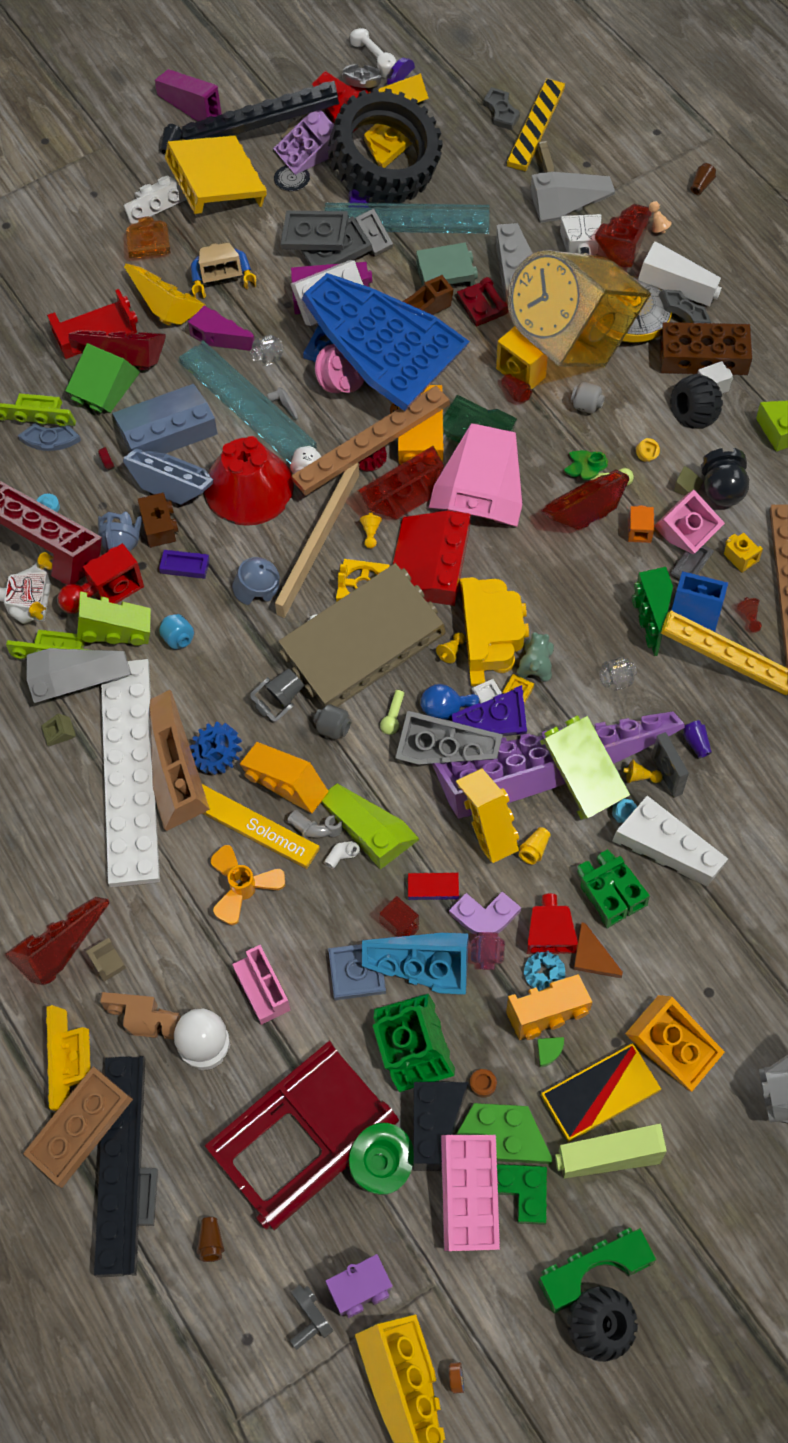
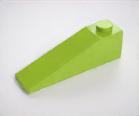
[321,783,419,870]

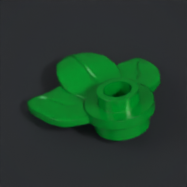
[564,450,608,480]

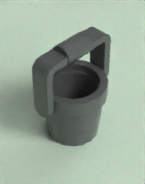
[250,668,304,722]

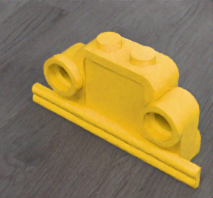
[460,577,529,686]

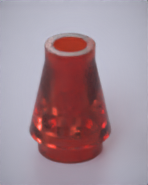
[501,374,532,403]

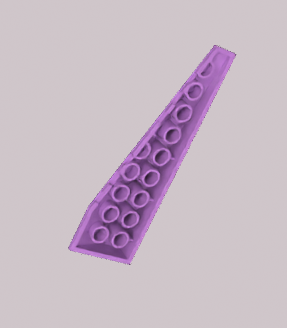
[432,712,684,819]

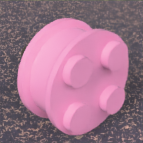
[315,344,364,393]

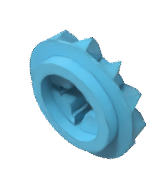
[524,951,566,991]

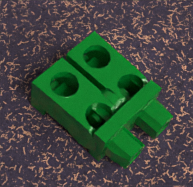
[577,849,650,929]

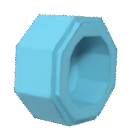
[612,799,637,823]

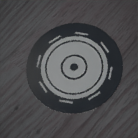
[274,165,310,191]

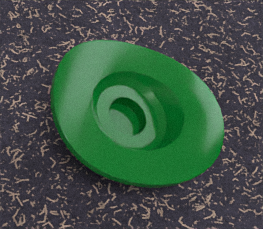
[349,1123,414,1195]

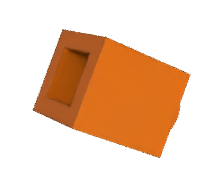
[628,505,654,543]

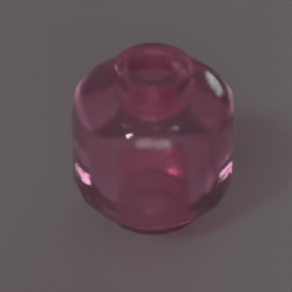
[471,932,505,970]

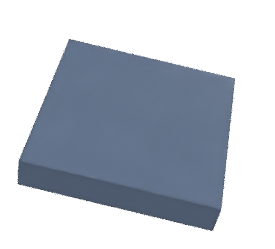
[328,944,386,1000]

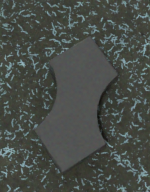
[483,87,520,131]
[659,290,711,323]

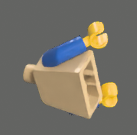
[191,243,256,298]

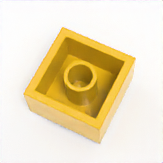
[496,326,548,393]

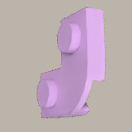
[449,892,521,935]

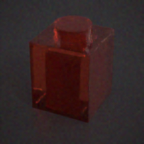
[379,896,419,937]

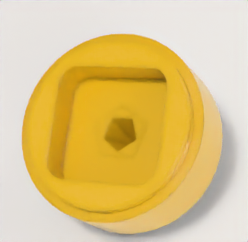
[636,438,660,462]

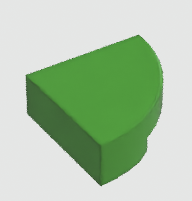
[537,1037,564,1067]

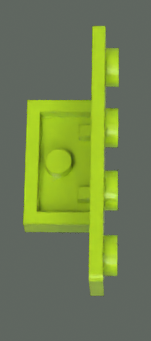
[0,393,76,426]
[6,629,88,659]

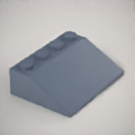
[112,384,218,454]

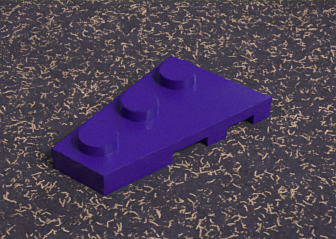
[452,685,527,736]

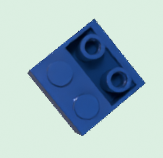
[671,571,728,632]

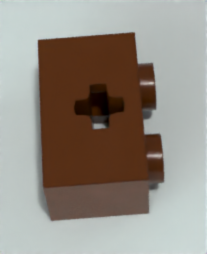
[137,492,179,548]

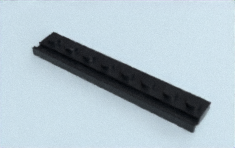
[182,81,340,140]
[94,1056,146,1278]

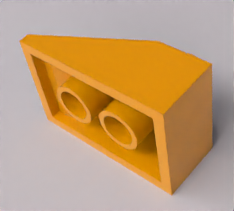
[625,995,725,1092]

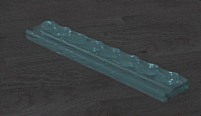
[325,203,490,233]
[179,341,317,464]

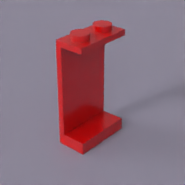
[47,289,139,359]

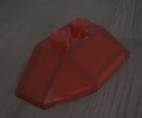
[357,446,444,520]
[541,469,629,530]

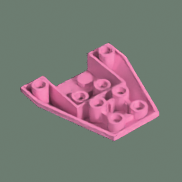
[429,423,523,527]

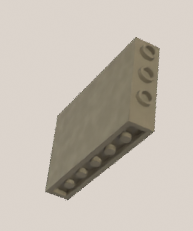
[278,563,446,707]

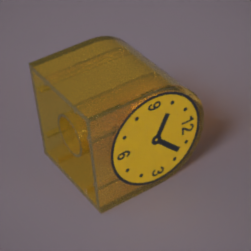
[508,250,652,367]

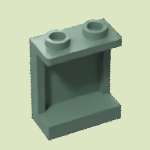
[416,242,478,286]

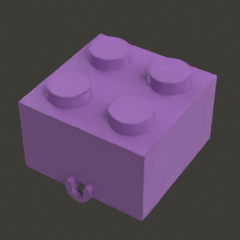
[326,1254,393,1319]

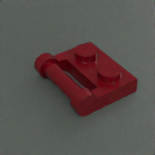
[457,277,510,327]

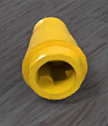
[519,827,551,865]

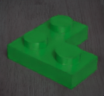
[497,1164,547,1225]

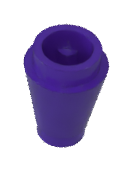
[683,720,712,758]

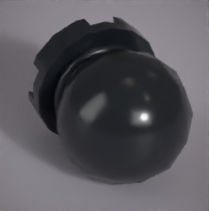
[701,448,750,507]

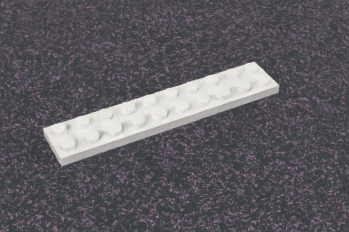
[101,659,160,887]

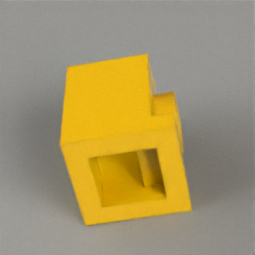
[724,533,763,573]

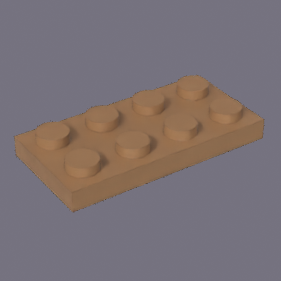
[23,1066,133,1188]

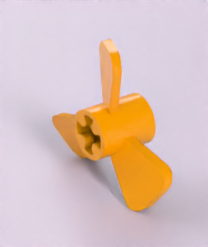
[211,845,285,925]

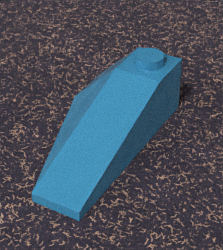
[362,933,468,995]

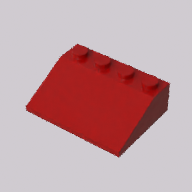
[393,511,471,606]

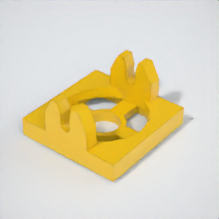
[336,559,390,602]

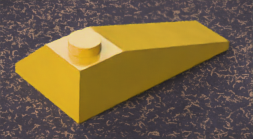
[124,263,205,325]

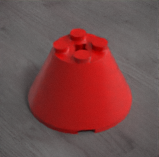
[204,436,294,526]

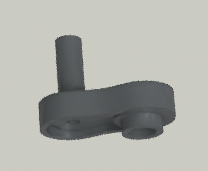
[290,1285,333,1350]

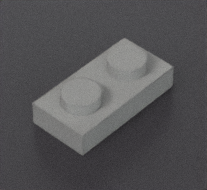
[355,209,393,256]

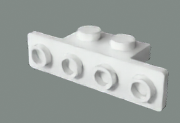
[124,176,187,224]

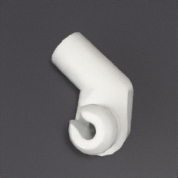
[324,842,360,869]

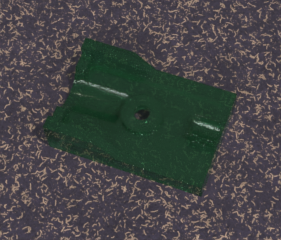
[443,395,517,443]

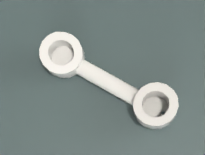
[350,28,396,79]

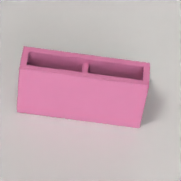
[232,945,291,1025]

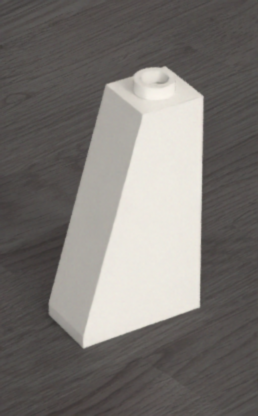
[638,241,722,306]

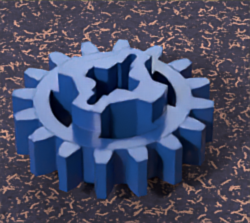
[190,722,242,775]

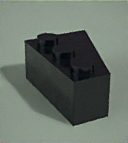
[414,1082,468,1171]

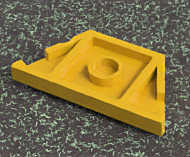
[364,124,412,168]

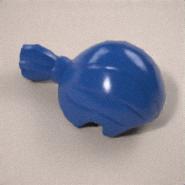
[421,684,479,720]

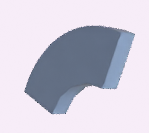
[18,423,81,451]

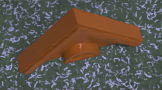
[574,922,623,978]

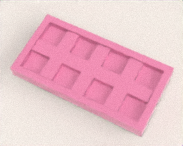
[441,1135,500,1251]

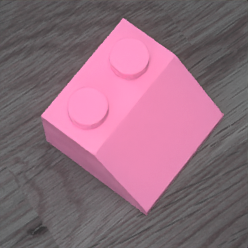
[654,490,725,554]

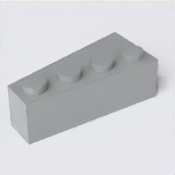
[496,223,535,307]

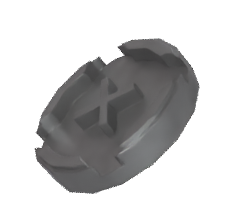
[342,64,381,88]

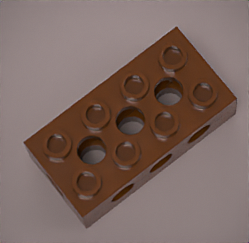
[660,322,752,375]

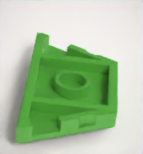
[457,1103,552,1164]

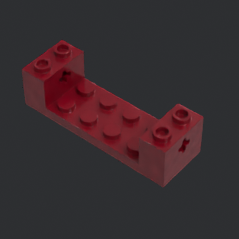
[0,481,102,585]

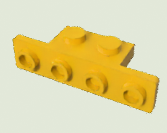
[46,1005,91,1111]

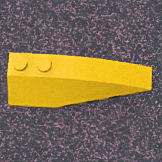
[355,1314,445,1443]

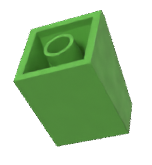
[65,343,140,413]

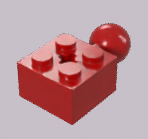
[58,543,144,614]

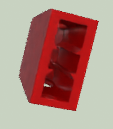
[527,893,578,954]

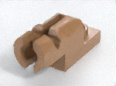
[101,992,181,1039]

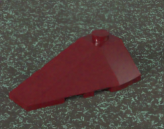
[68,330,166,370]

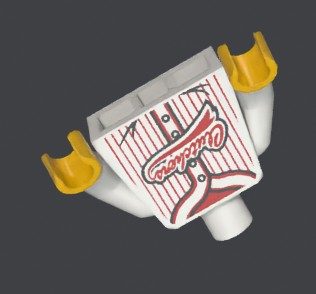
[0,552,53,624]

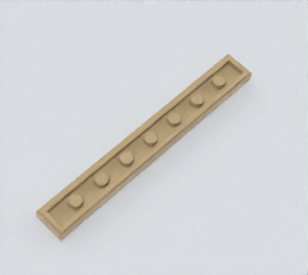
[275,462,359,618]

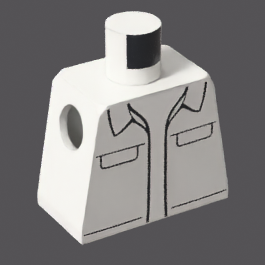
[560,214,601,262]

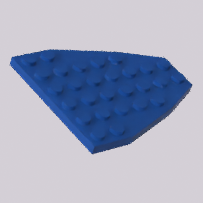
[302,273,470,411]

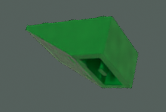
[632,567,673,656]

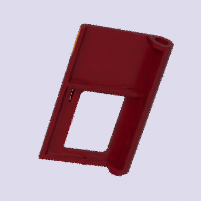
[205,1040,399,1231]

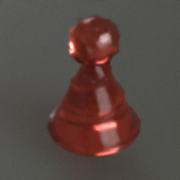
[737,597,762,633]

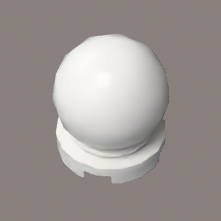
[174,1009,230,1070]

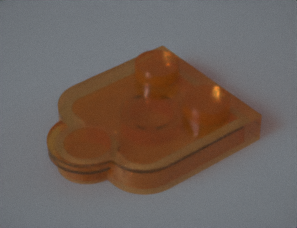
[126,216,171,259]

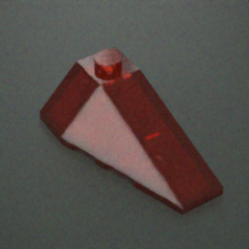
[595,204,653,268]
[5,897,110,985]

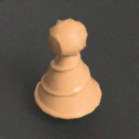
[649,201,671,233]

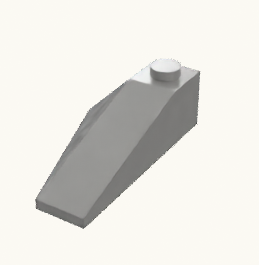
[531,172,615,223]

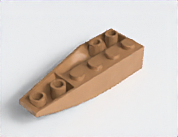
[149,690,210,831]

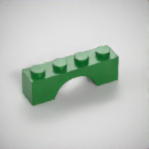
[538,1228,657,1313]

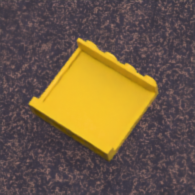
[165,136,267,214]

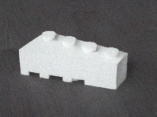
[612,796,728,886]

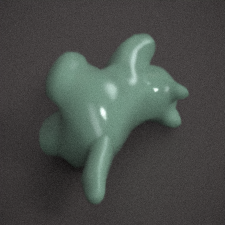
[517,632,554,682]

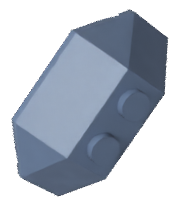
[123,448,213,504]

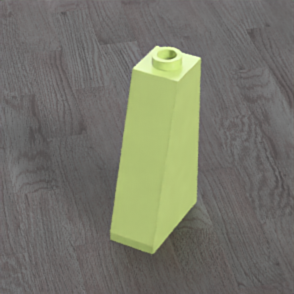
[555,1124,667,1179]

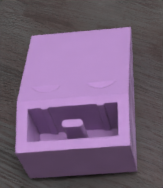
[273,110,334,175]

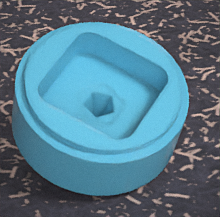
[37,494,60,512]

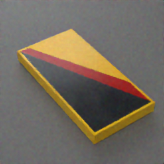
[541,1043,661,1143]

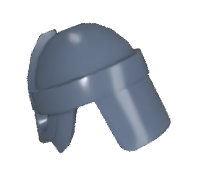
[98,511,142,552]
[232,557,280,605]

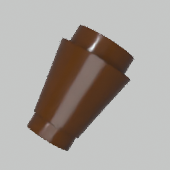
[690,163,716,195]
[197,1217,225,1262]

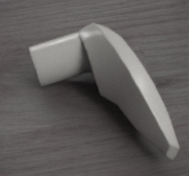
[267,387,298,420]

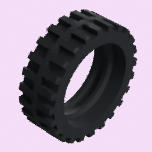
[328,88,443,204]

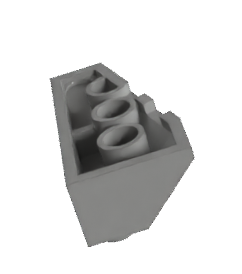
[27,648,131,703]
[396,711,503,764]

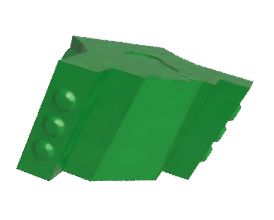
[372,993,455,1092]

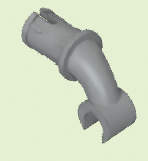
[287,810,342,839]

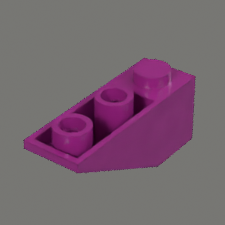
[188,305,256,351]

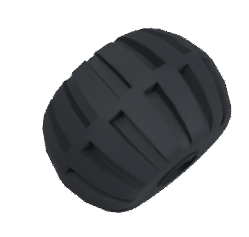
[670,374,723,429]
[567,1286,638,1362]

